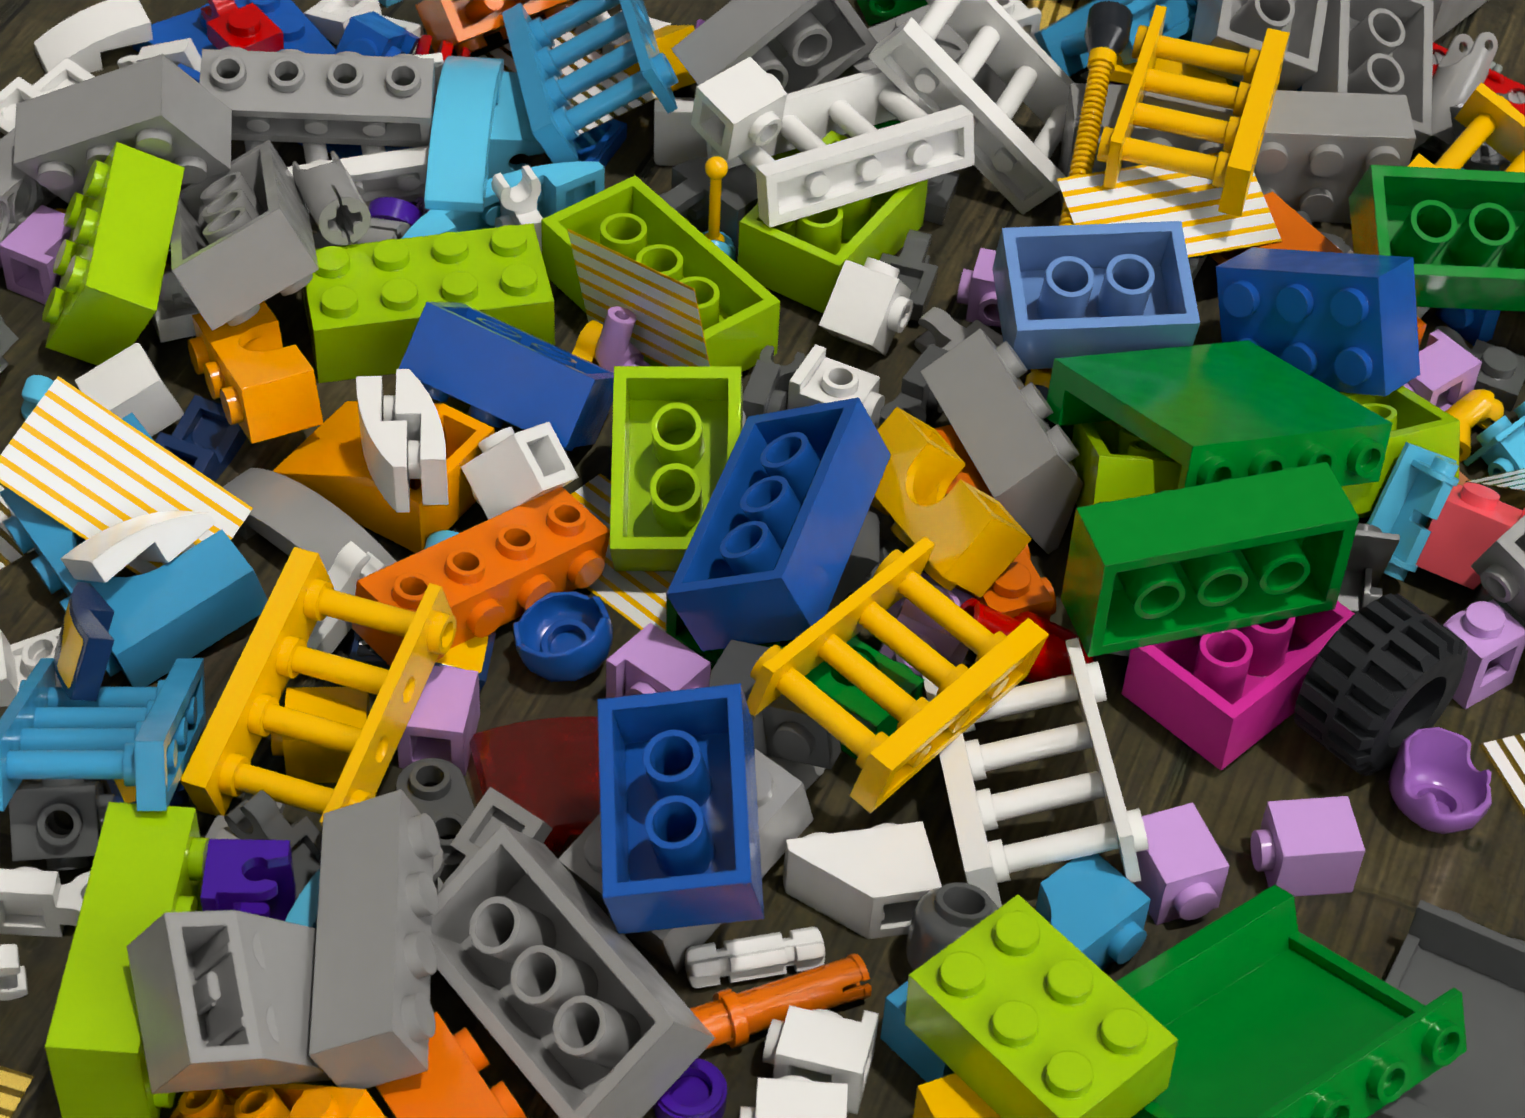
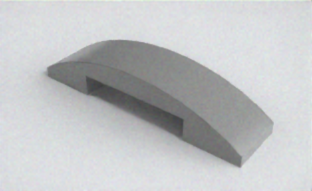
[223,468,397,572]

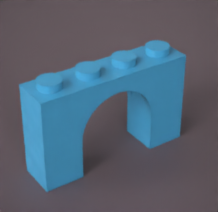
[0,412,268,687]

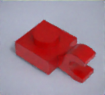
[201,0,284,52]

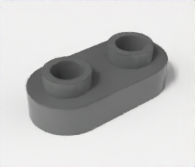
[396,758,475,882]

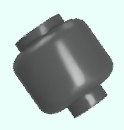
[906,882,999,971]

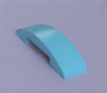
[424,56,504,212]
[401,161,605,239]

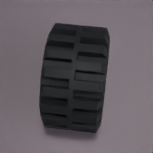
[1294,593,1468,776]

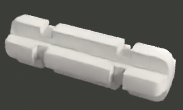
[685,927,825,988]

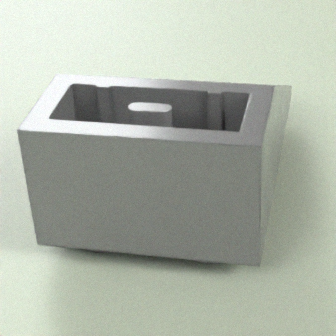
[127,910,332,1094]

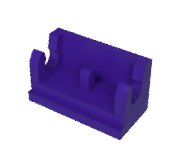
[200,839,297,921]

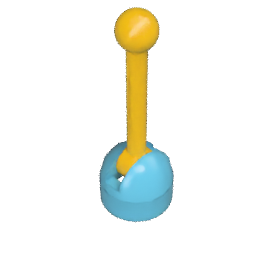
[702,156,736,262]

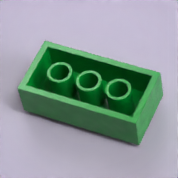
[1349,165,1525,312]
[1061,462,1359,657]

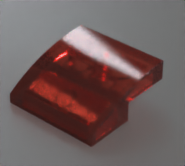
[469,716,600,852]

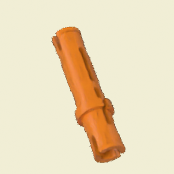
[689,953,872,1050]

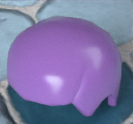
[1388,727,1492,834]

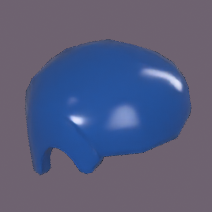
[513,591,613,682]

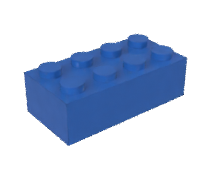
[666,397,891,651]

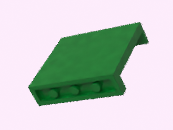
[1046,340,1393,489]
[1115,884,1467,1118]

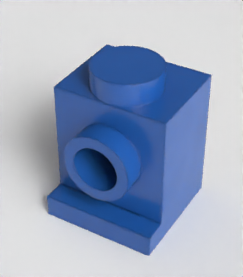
[334,11,420,57]

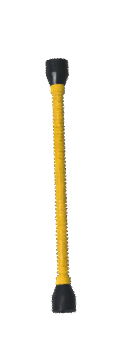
[1025,1,1133,429]

